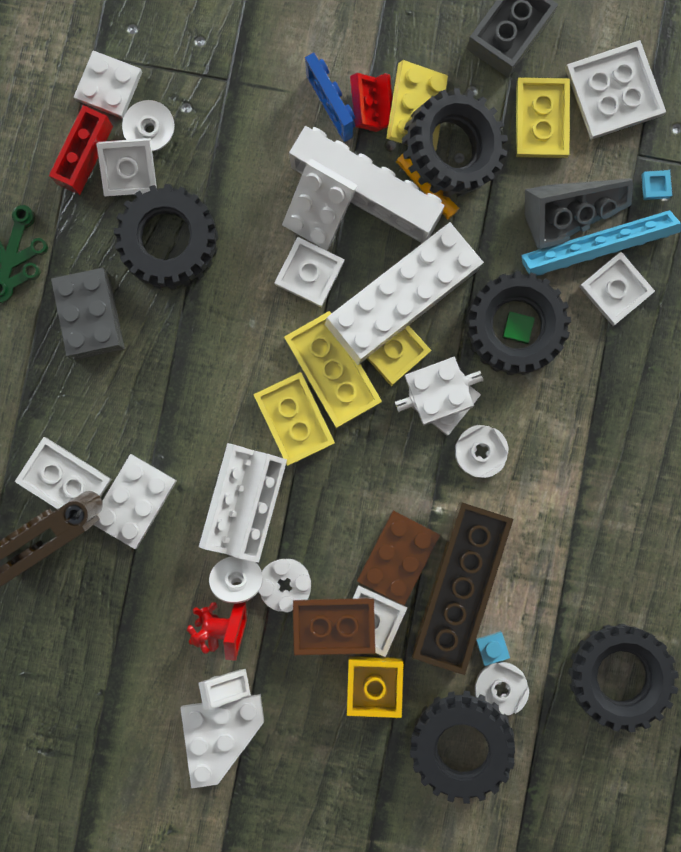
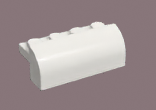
[199,443,287,563]

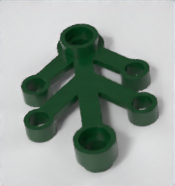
[0,205,48,303]

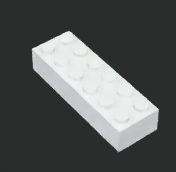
[289,126,445,243]
[325,222,484,365]

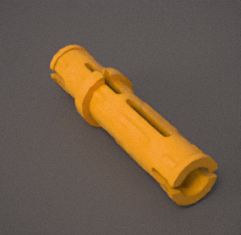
[396,154,460,220]

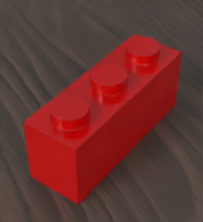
[49,105,113,195]

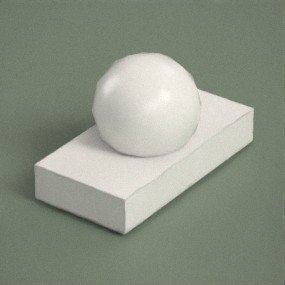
[199,669,251,710]

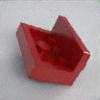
[350,73,393,132]

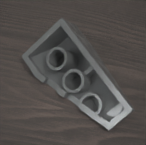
[525,178,633,249]

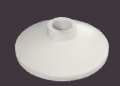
[122,100,174,152]
[209,556,263,603]

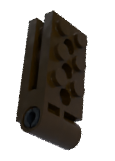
[0,491,103,587]

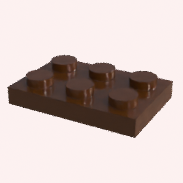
[357,511,440,606]
[293,598,376,655]

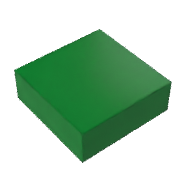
[502,311,535,344]

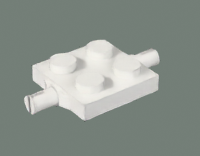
[395,356,483,426]

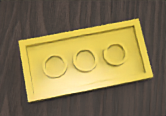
[284,311,382,428]

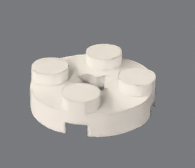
[455,425,508,478]
[259,559,311,612]
[474,662,529,715]

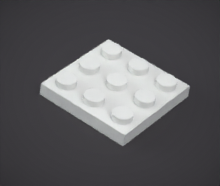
[565,40,666,140]

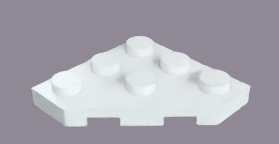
[181,694,264,788]

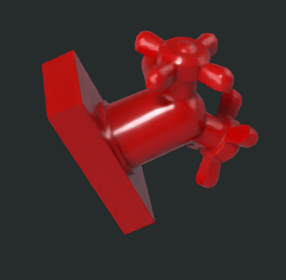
[187,602,247,661]

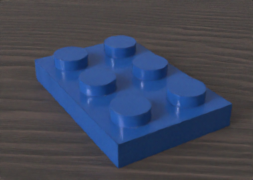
[305,53,355,142]

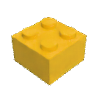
[347,656,403,718]

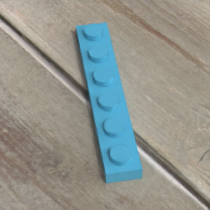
[521,210,681,276]

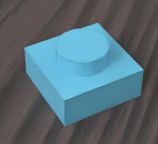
[641,170,672,200]
[476,631,510,666]

